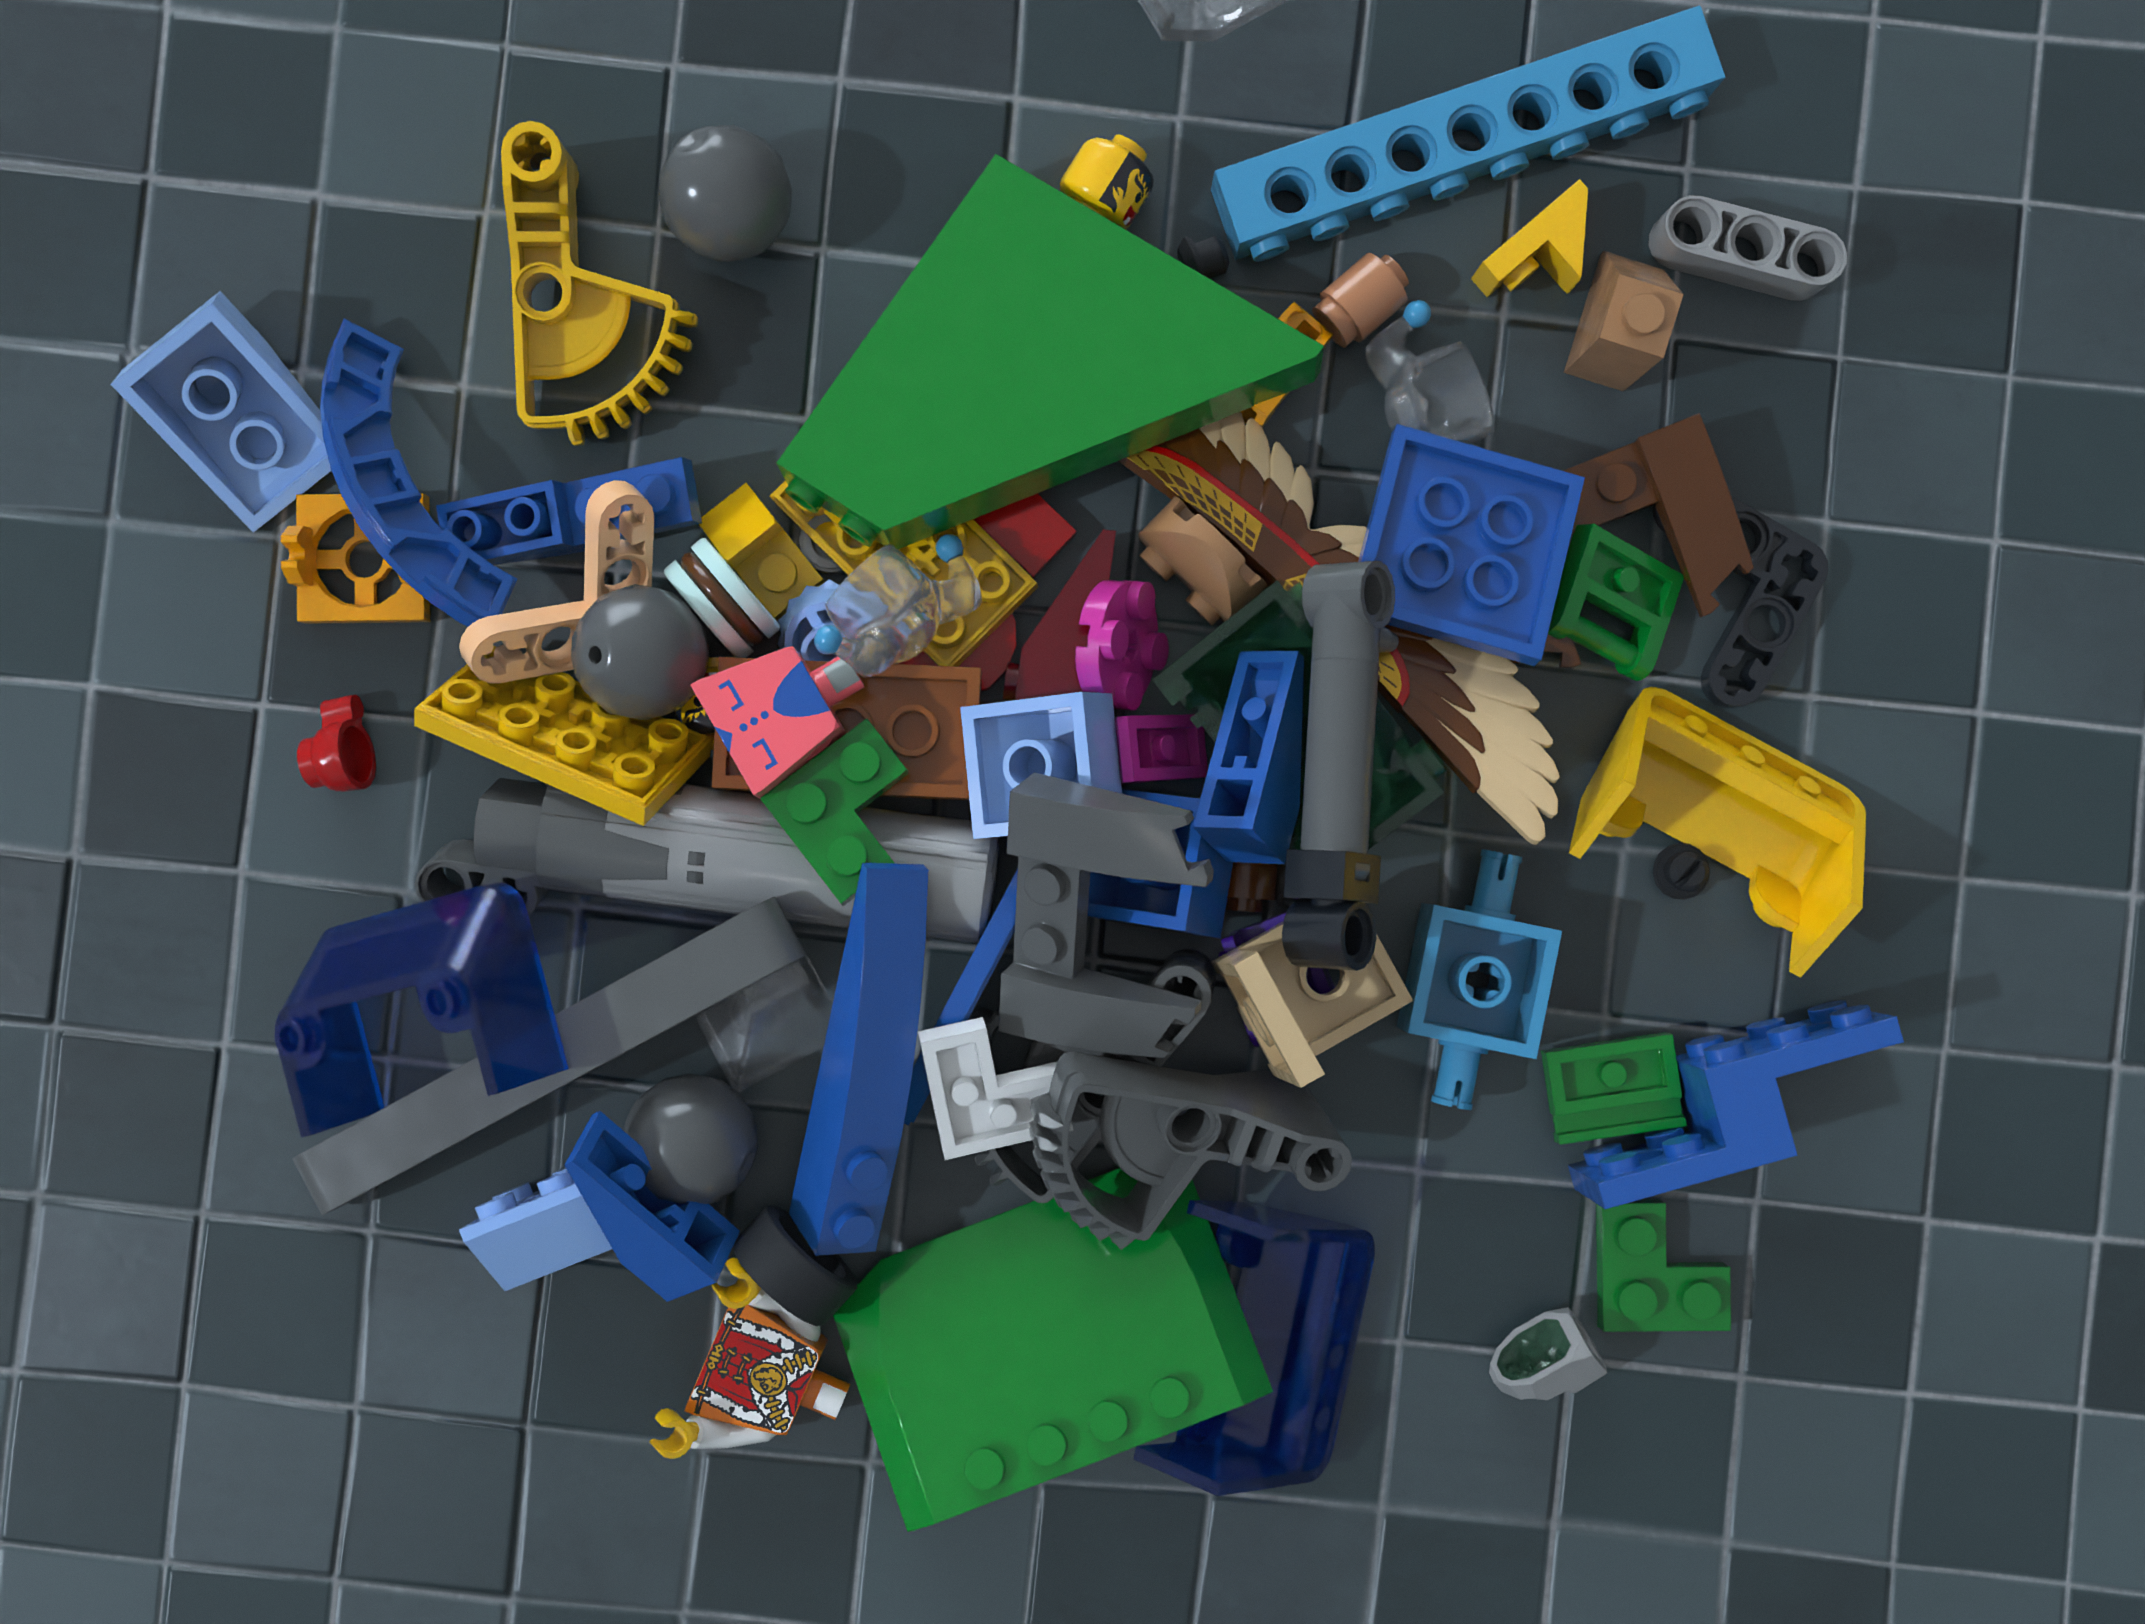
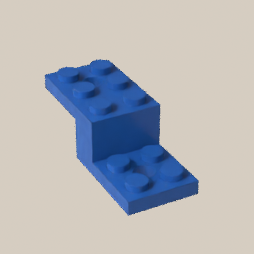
[1568,1000,1904,1209]

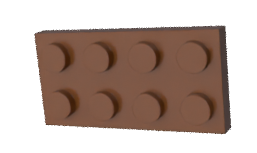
[712,657,982,800]

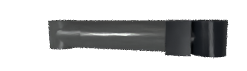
[1282,561,1399,971]

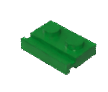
[1541,1032,1687,1145]

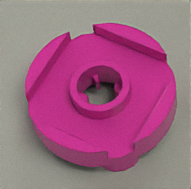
[1075,580,1169,710]

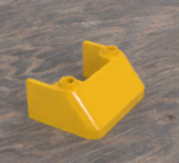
[1569,687,1866,978]

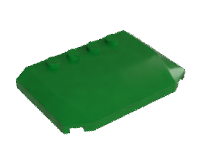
[833,1168,1273,1532]

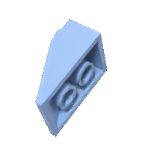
[110,291,332,533]

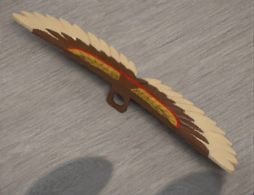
[1118,412,1560,845]

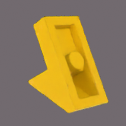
[1471,179,1588,297]
[699,483,825,621]

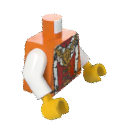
[649,1258,851,1459]

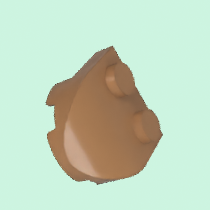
[1138,496,1267,627]

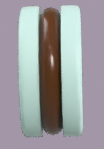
[664,538,780,658]

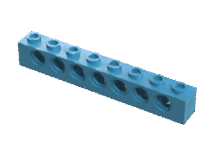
[1211,5,1726,262]

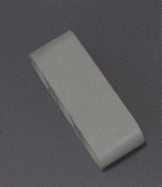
[1648,195,1847,301]

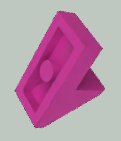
[1115,714,1208,785]

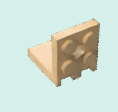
[1211,921,1413,1088]

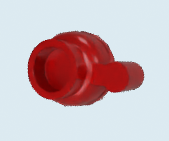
[297,694,376,792]

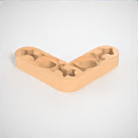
[459,480,654,683]

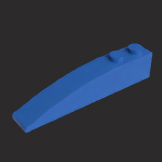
[789,863,929,1256]

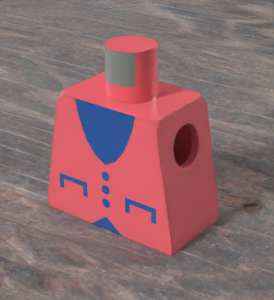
[690,646,865,799]

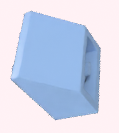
[459,1167,612,1291]

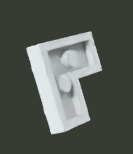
[918,1017,1073,1160]

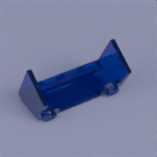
[275,882,569,1138]
[1133,1200,1375,1496]

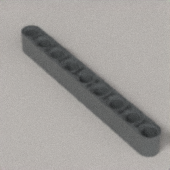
[292,897,806,1216]

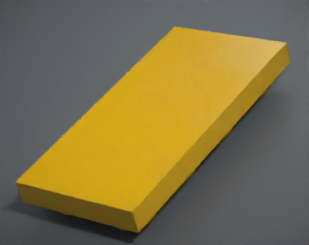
[769,481,1038,667]
[414,645,712,826]

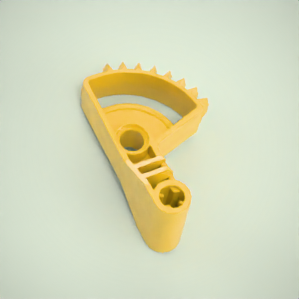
[501,121,698,446]

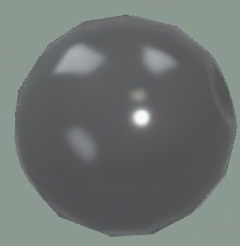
[659,125,792,262]
[571,584,710,721]
[623,1073,758,1204]

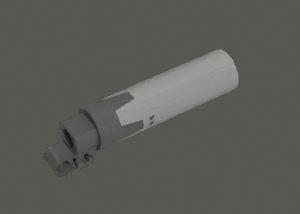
[415,778,1000,945]

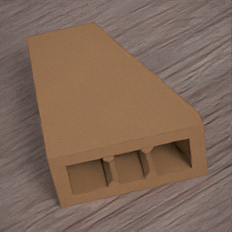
[1564,251,1684,391]

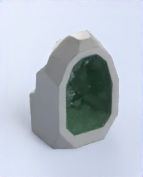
[1489,1307,1607,1400]

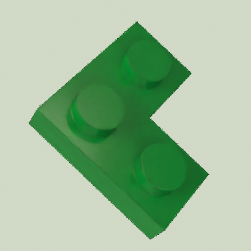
[760,718,908,906]
[1596,1199,1731,1332]

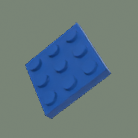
[1358,424,1585,666]

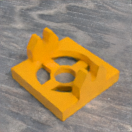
[281,493,430,624]

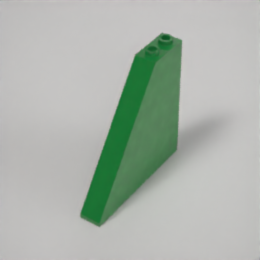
[776,154,1324,551]

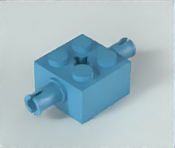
[1396,849,1562,1110]

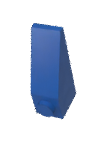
[1193,651,1304,865]
[564,1111,740,1302]

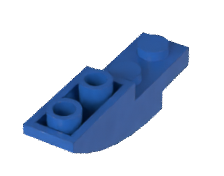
[436,457,702,565]

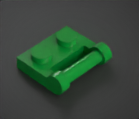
[1548,523,1684,681]

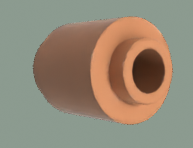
[1312,253,1409,348]

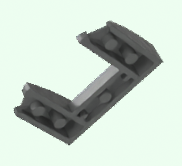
[998,772,1214,1058]

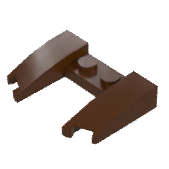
[1509,413,1754,669]

